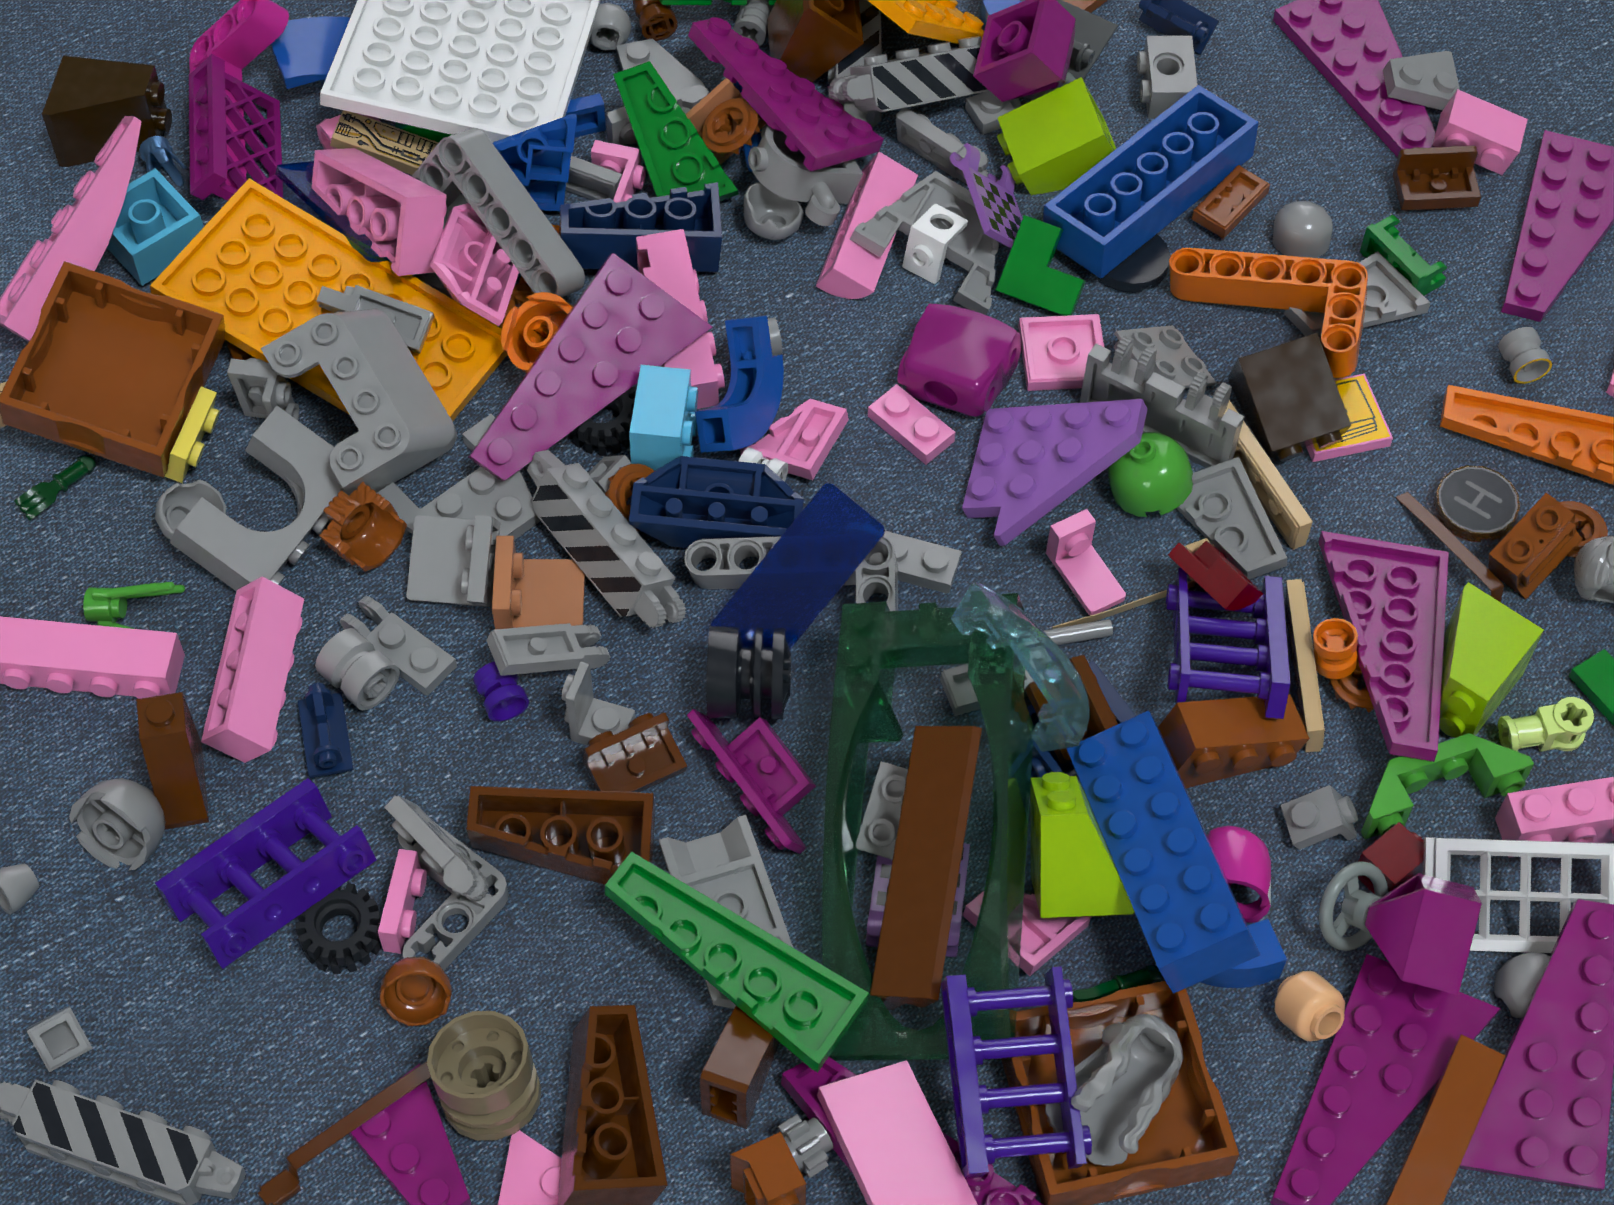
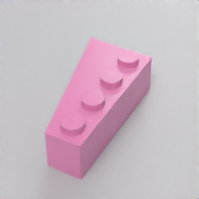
[311,148,447,276]
[636,229,725,409]

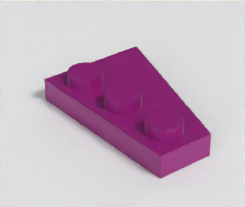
[349,1063,471,1205]

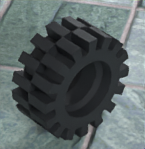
[568,387,636,456]
[295,883,381,974]

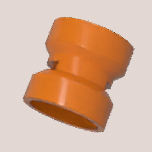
[1313,618,1358,679]

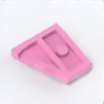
[962,880,1091,976]

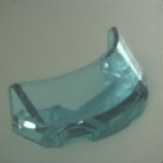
[951,582,1090,752]

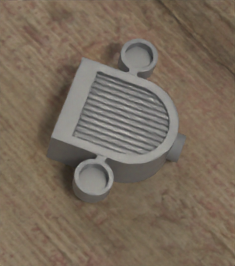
[748,124,863,226]

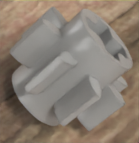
[778,1114,833,1178]

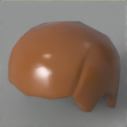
[380,957,452,1026]

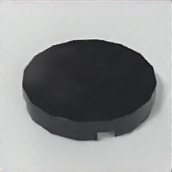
[1097,234,1170,293]

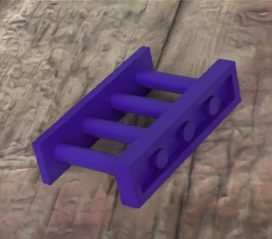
[1166,568,1290,719]
[155,778,377,969]
[941,966,1092,1179]

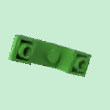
[1361,733,1534,840]

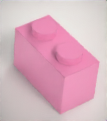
[1432,89,1528,175]

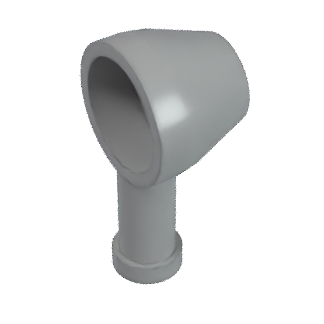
[0,863,39,915]

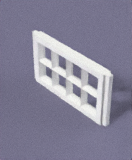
[1423,837,1614,953]

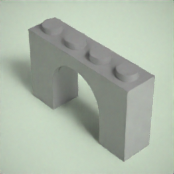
[170,406,348,591]

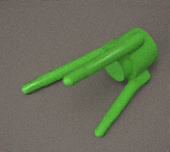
[83,582,185,629]

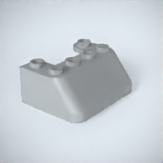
[260,309,457,495]

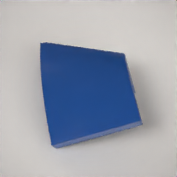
[270,16,350,89]
[493,114,577,212]

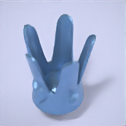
[139,136,187,186]

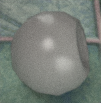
[589,3,631,51]

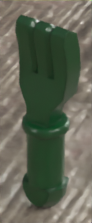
[14,455,96,521]
[1073,965,1162,1002]

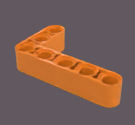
[1169,248,1368,378]

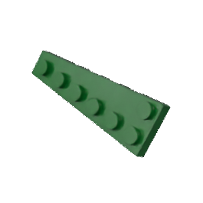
[605,852,869,1073]

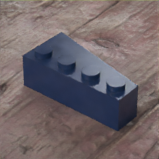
[559,182,722,272]

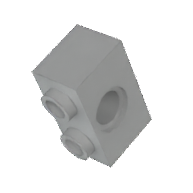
[1137,36,1198,118]

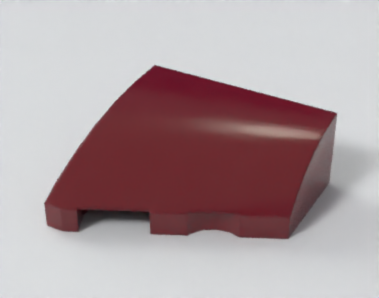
[1168,541,1263,611]

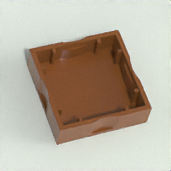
[0,261,225,478]
[995,981,1239,1205]

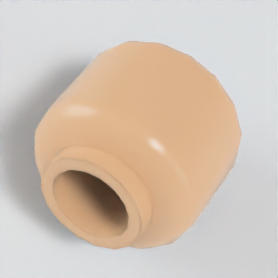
[1274,971,1345,1041]

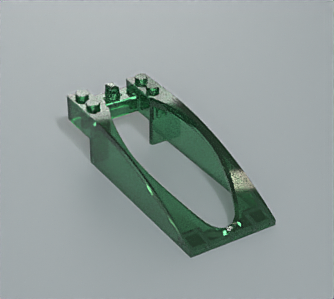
[822,593,1034,1061]

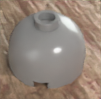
[69,778,166,870]

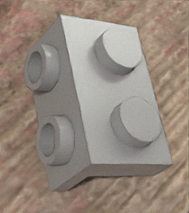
[227,358,299,420]

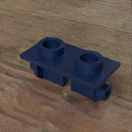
[1139,0,1219,55]
[298,683,354,779]

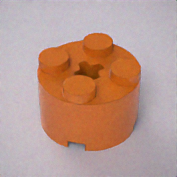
[501,292,573,373]

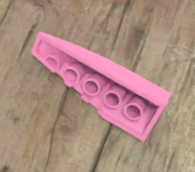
[0,116,142,342]

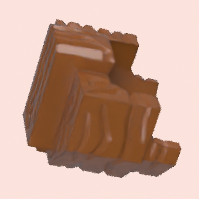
[319,482,407,572]

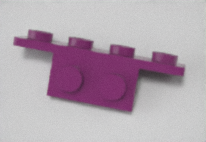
[687,709,816,854]

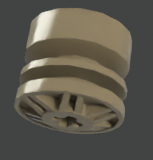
[427,1011,542,1141]

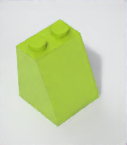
[997,77,1117,196]
[1439,582,1544,738]
[1030,772,1134,918]

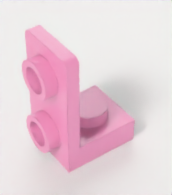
[591,140,646,203]
[1046,509,1126,615]

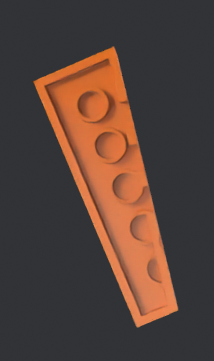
[1440,385,1614,485]

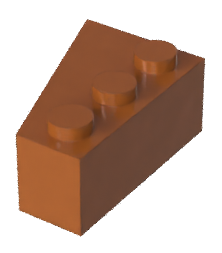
[1158,694,1310,788]

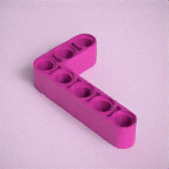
[189,0,289,190]

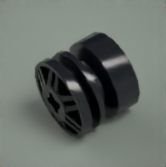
[706,626,792,719]

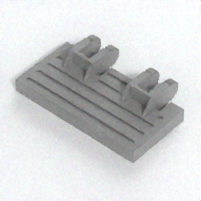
[1080,334,1244,468]

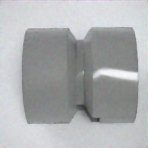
[315,628,400,711]

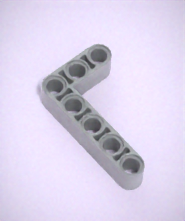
[411,128,585,298]
[684,533,899,666]

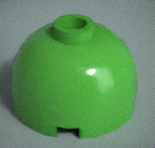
[1108,432,1193,517]

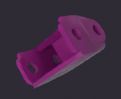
[897,304,1021,417]

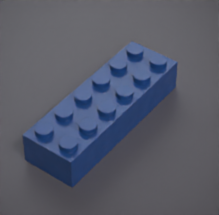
[1043,85,1259,279]
[1067,710,1260,994]

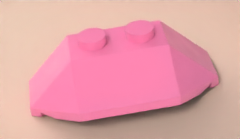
[430,203,519,326]

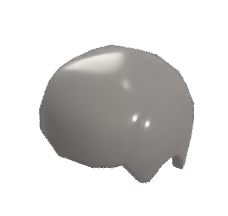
[743,182,804,240]
[1272,201,1333,258]
[155,480,227,540]
[1494,952,1550,1018]

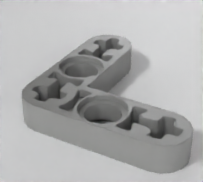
[398,821,508,970]

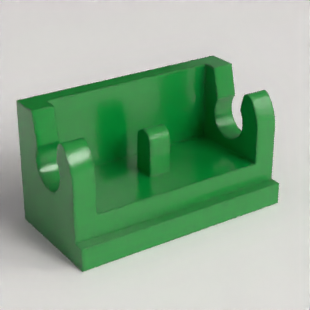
[1360,215,1447,296]

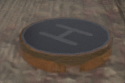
[1433,465,1520,542]

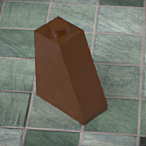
[136,692,209,830]
[700,1006,780,1129]

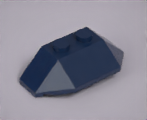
[629,456,804,548]

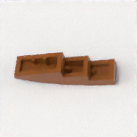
[1385,1034,1505,1205]

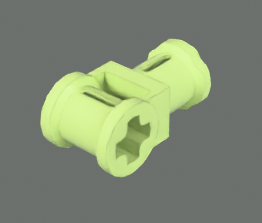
[1498,697,1594,752]

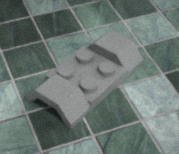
[659,815,793,1009]

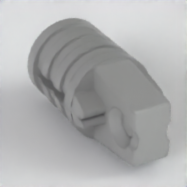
[733,0,774,46]

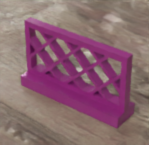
[189,54,283,201]

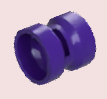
[473,661,529,722]

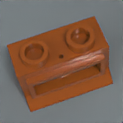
[1488,492,1582,600]
[730,1132,806,1205]

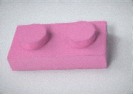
[868,384,956,465]
[378,849,427,954]

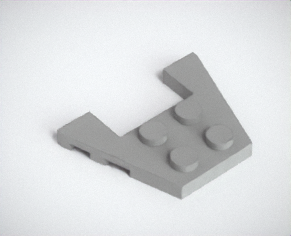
[850,171,999,315]
[377,414,540,540]

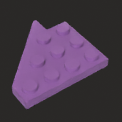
[962,399,1148,546]

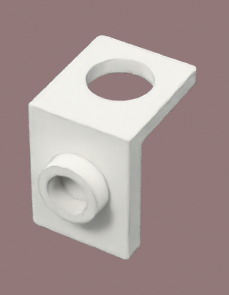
[902,204,968,284]

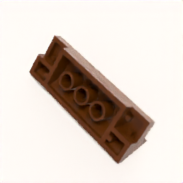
[870,726,982,1010]

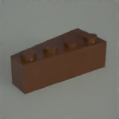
[466,786,655,885]
[557,1005,668,1205]

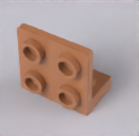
[492,536,585,629]

